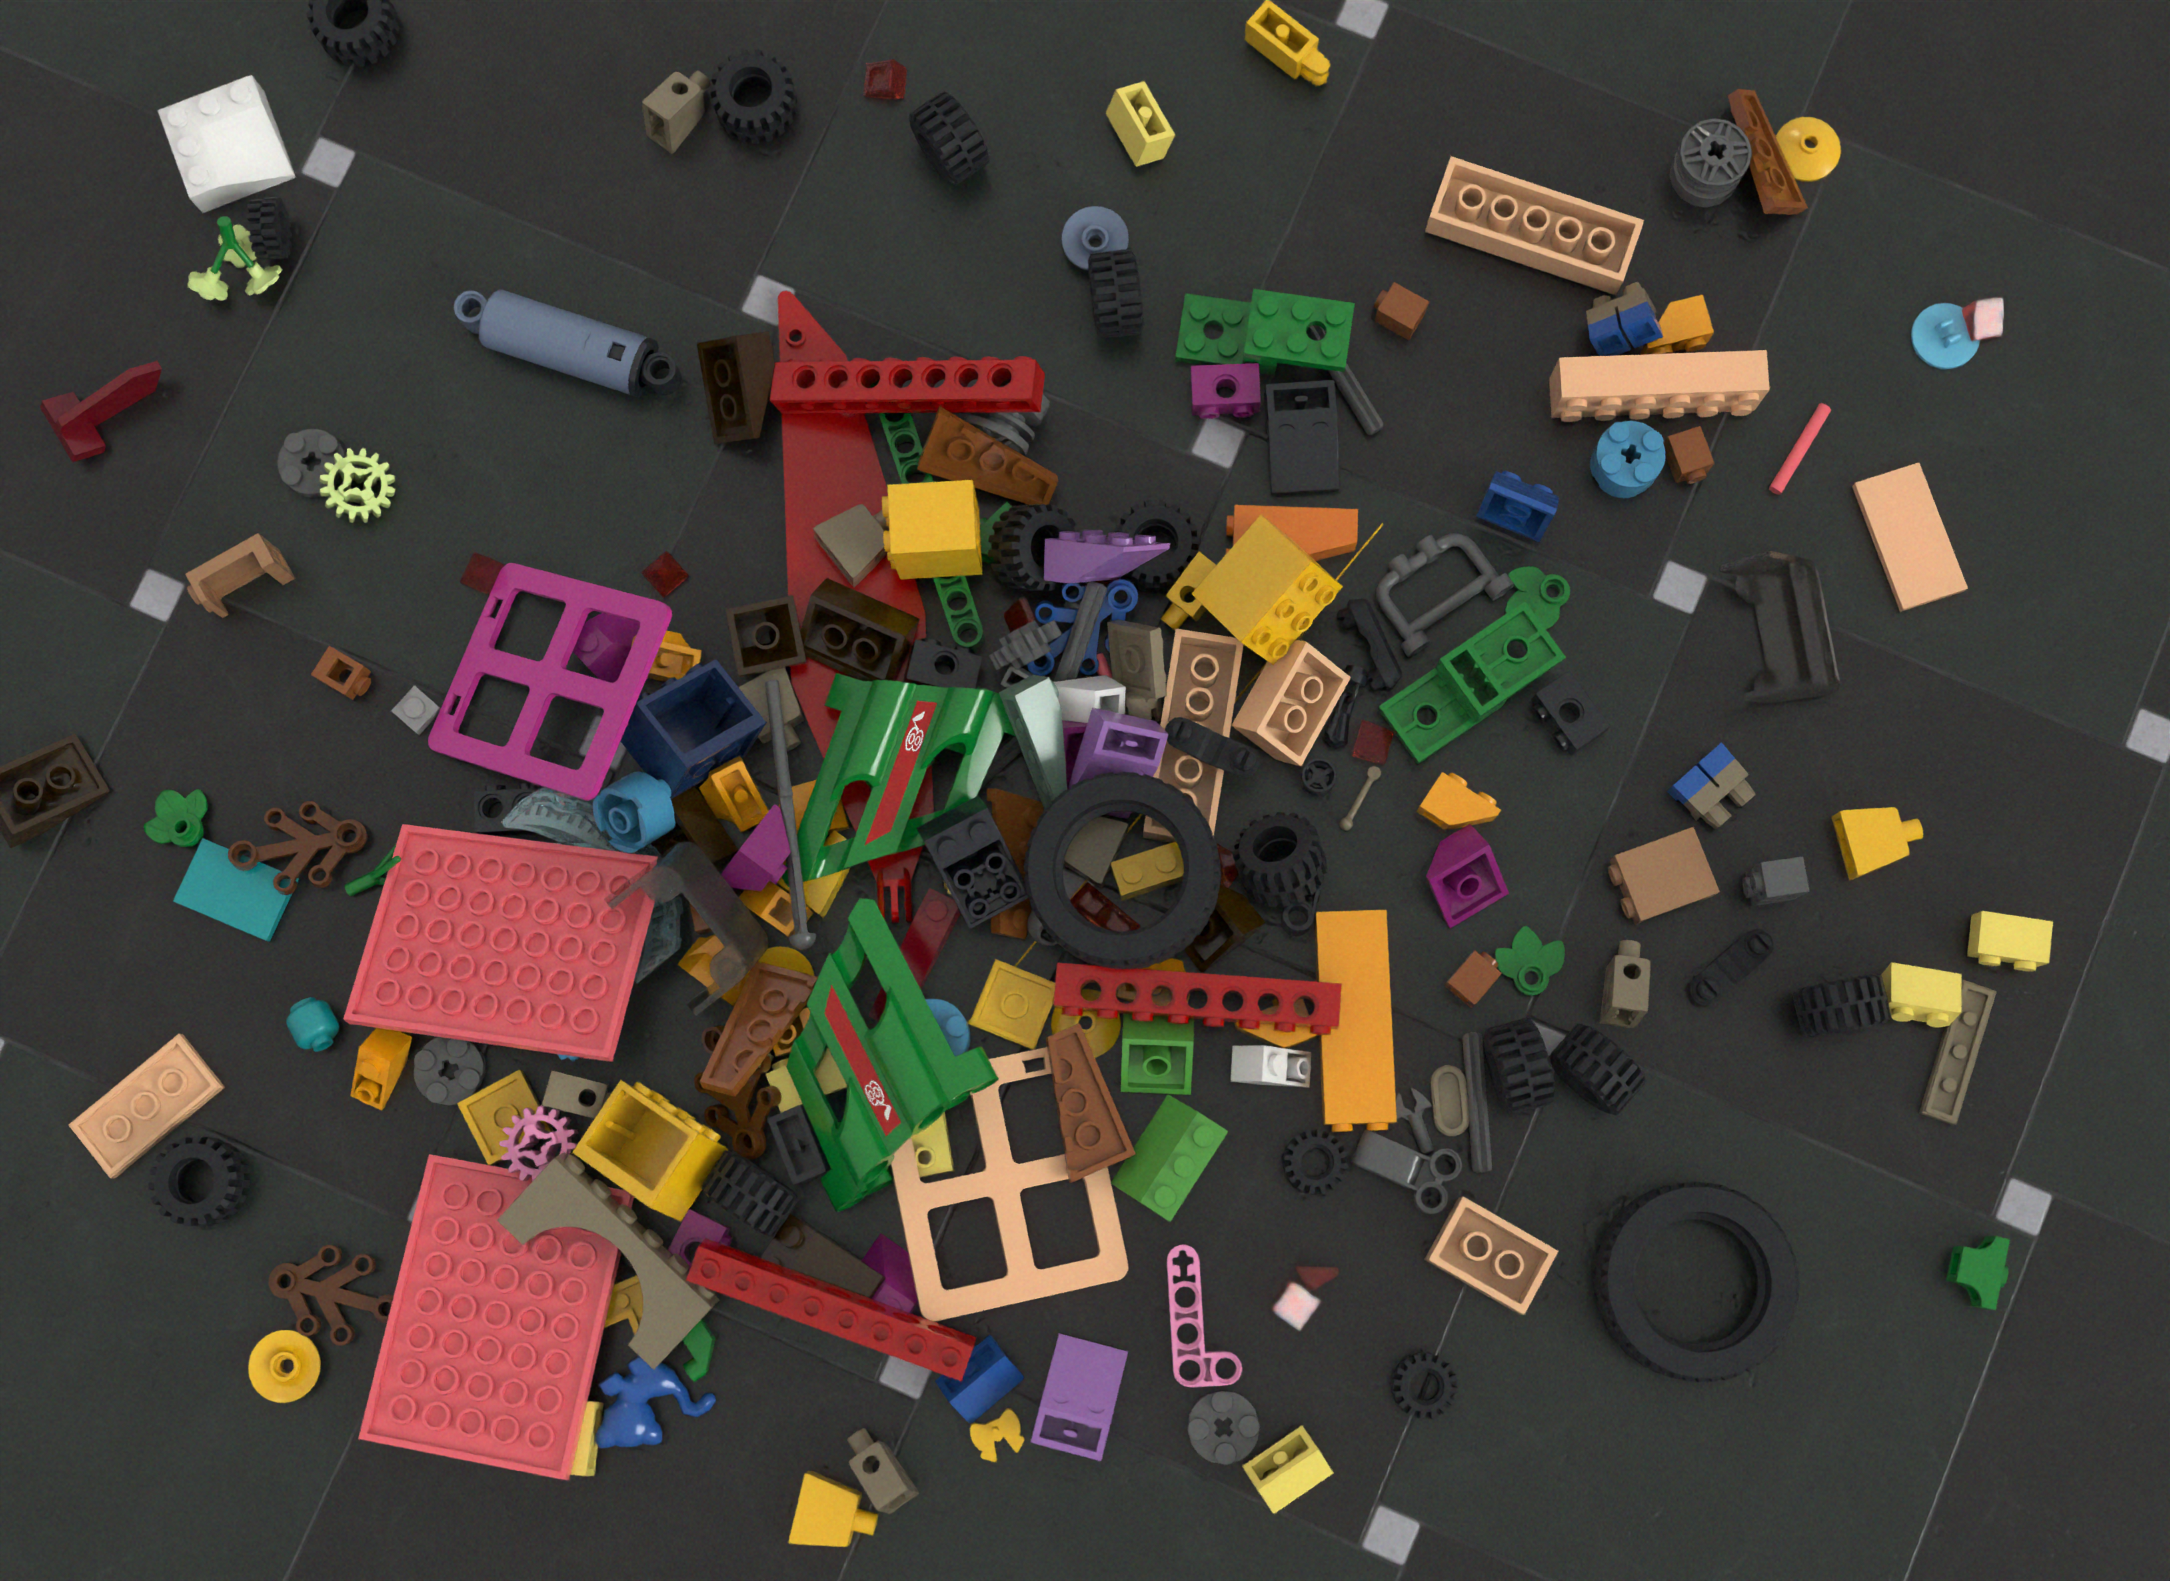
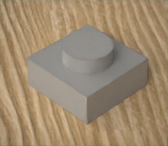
[391,685,441,735]

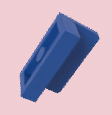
[935,1335,1024,1423]

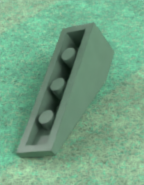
[999,674,1067,810]

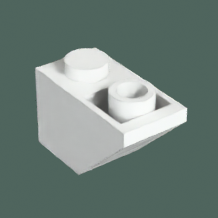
[1054,675,1126,723]
[1231,1046,1311,1087]

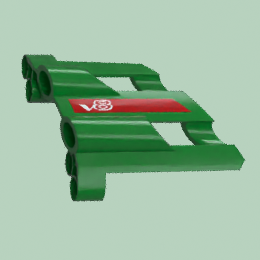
[781,673,1016,887]
[786,898,999,1212]

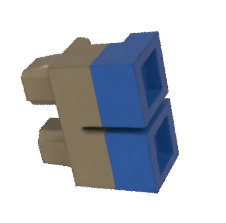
[1586,282,1663,356]
[1667,742,1756,830]

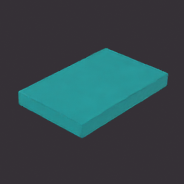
[173,838,299,942]

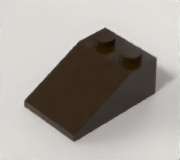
[696,331,775,444]
[0,733,110,848]
[761,1214,886,1299]

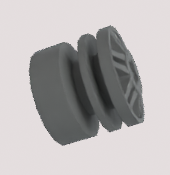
[1669,118,1752,208]
[964,379,1050,456]

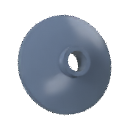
[1062,206,1129,271]

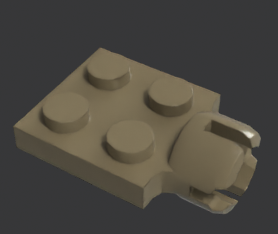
[1107,619,1167,722]

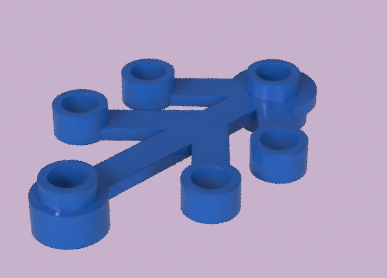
[1027,579,1138,676]

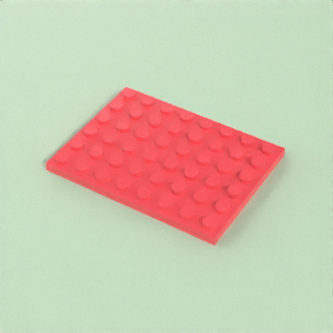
[343,824,665,1062]
[358,1154,634,1480]

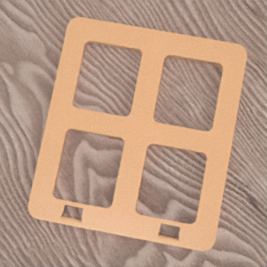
[890,1047,1128,1321]

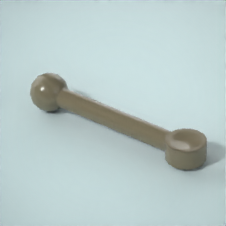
[1339,766,1381,831]

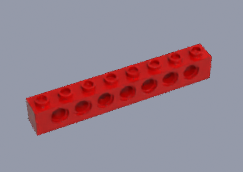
[770,356,1045,414]
[1054,963,1342,1035]
[686,1238,977,1381]

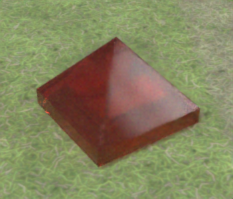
[641,551,689,598]
[460,552,505,595]

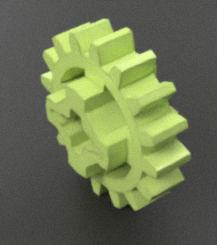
[319,448,395,523]

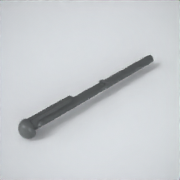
[765,680,816,950]

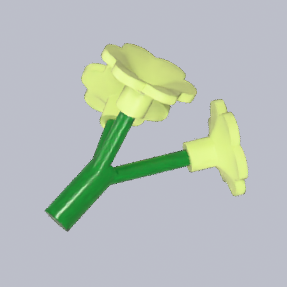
[187,216,282,301]

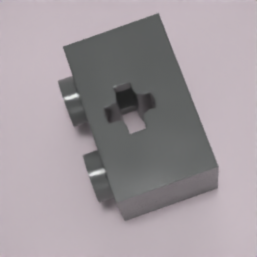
[1742,857,1809,906]

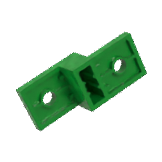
[1175,289,1355,375]
[1378,601,1566,765]

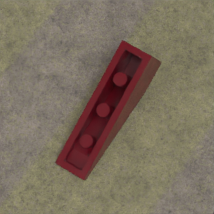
[868,888,961,1021]

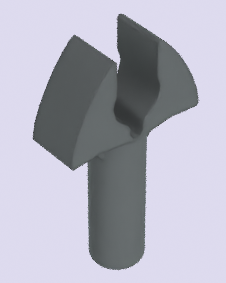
[1395,1088,1434,1155]

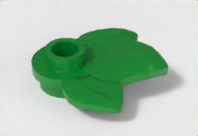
[1505,566,1570,630]
[144,789,208,847]
[1495,926,1565,996]

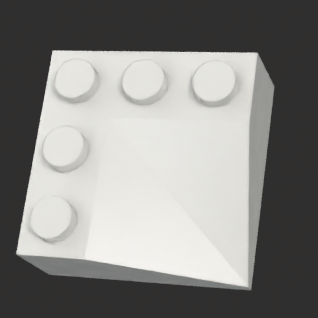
[158,75,296,213]

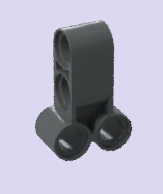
[1350,1129,1462,1215]

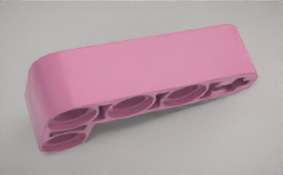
[1167,1245,1242,1387]

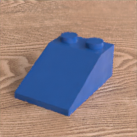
[1476,471,1559,542]

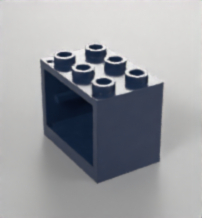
[620,659,767,799]

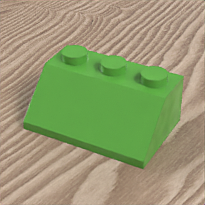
[1111,1094,1228,1222]

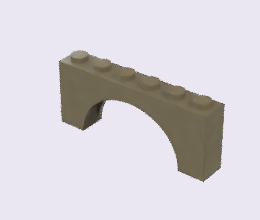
[497,1152,720,1369]

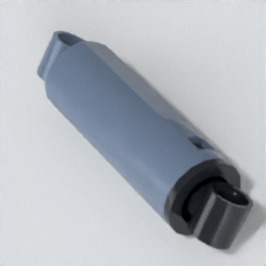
[454,289,682,398]

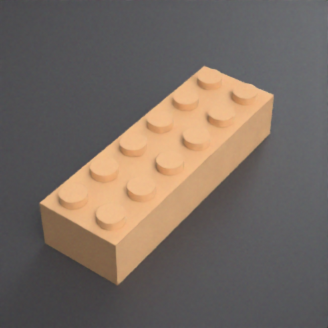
[1425,156,1644,295]
[1549,350,1770,422]
[1143,629,1244,842]

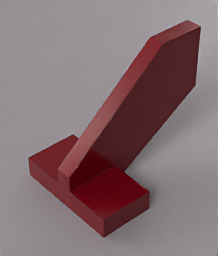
[40,361,162,462]

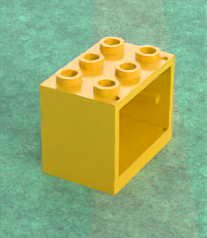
[882,480,982,579]
[1192,515,1343,665]
[572,1080,728,1222]

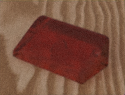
[1070,882,1141,931]

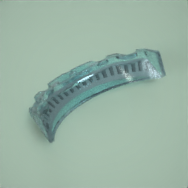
[501,787,683,984]

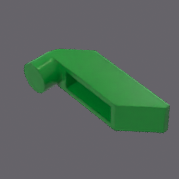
[682,1319,715,1382]

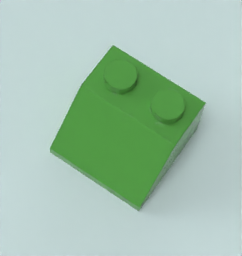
[1121,1014,1194,1095]

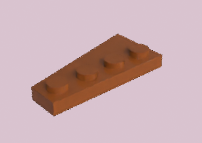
[1728,89,1808,215]
[917,406,1058,505]
[987,788,1044,939]
[699,961,818,1097]
[1046,1023,1136,1183]

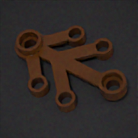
[228,801,367,895]
[694,1025,781,1159]
[269,1245,394,1346]

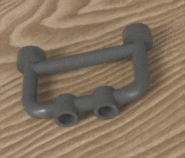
[1376,533,1515,658]

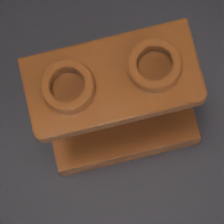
[185,533,295,618]
[1608,827,1720,924]

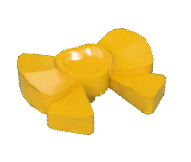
[970,1408,1024,1462]

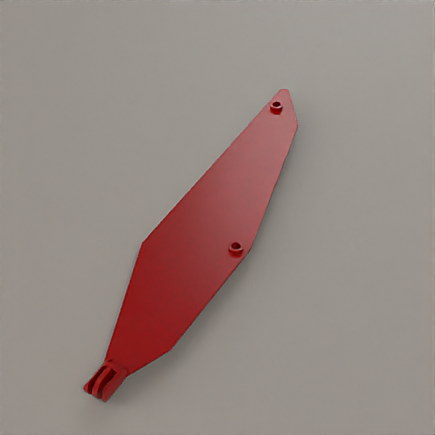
[778,291,934,923]

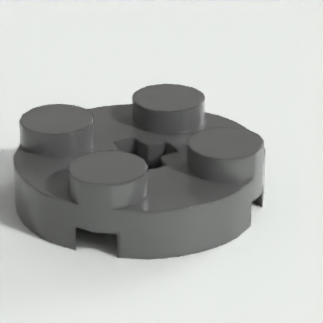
[278,429,347,498]
[414,1037,486,1106]
[1188,1391,1260,1465]

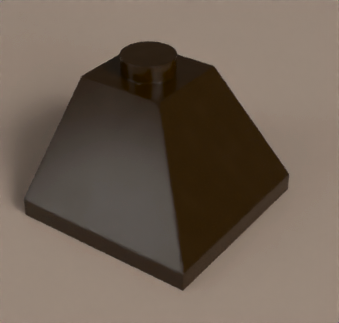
[725,595,807,677]
[1160,885,1265,973]

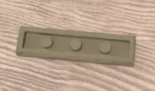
[1919,980,1997,1125]

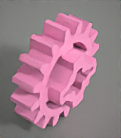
[500,1106,578,1181]

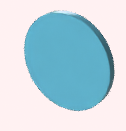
[1911,303,1980,369]

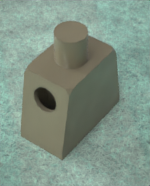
[642,71,711,154]
[813,504,889,587]
[739,668,805,751]
[1063,816,1129,889]
[1600,940,1651,1028]
[542,1070,612,1118]
[847,1428,919,1514]

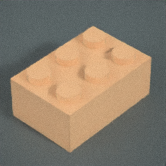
[1231,640,1351,766]
[1424,1197,1558,1315]

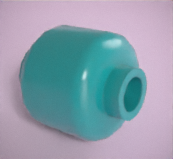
[286,997,339,1052]

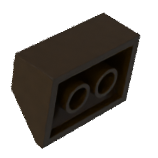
[801,578,920,681]
[643,786,738,898]

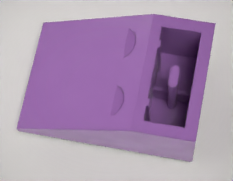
[1044,530,1170,583]
[1067,707,1169,819]
[1031,1333,1128,1461]

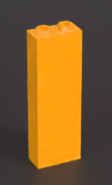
[1314,910,1397,1132]

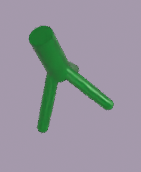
[345,843,401,897]

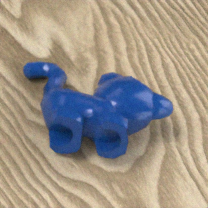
[595,1355,716,1448]

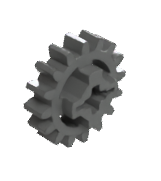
[989,620,1062,670]

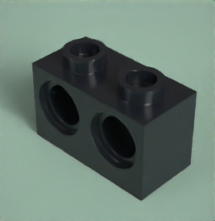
[474,783,551,837]

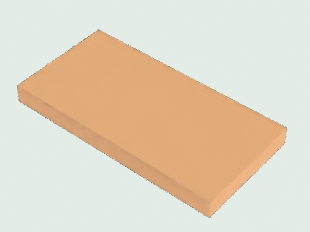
[1852,462,1968,612]
[69,1034,225,1179]

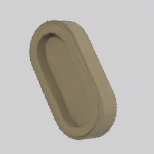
[1429,1065,1470,1136]

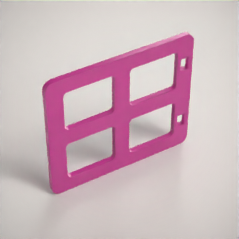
[428,563,672,800]

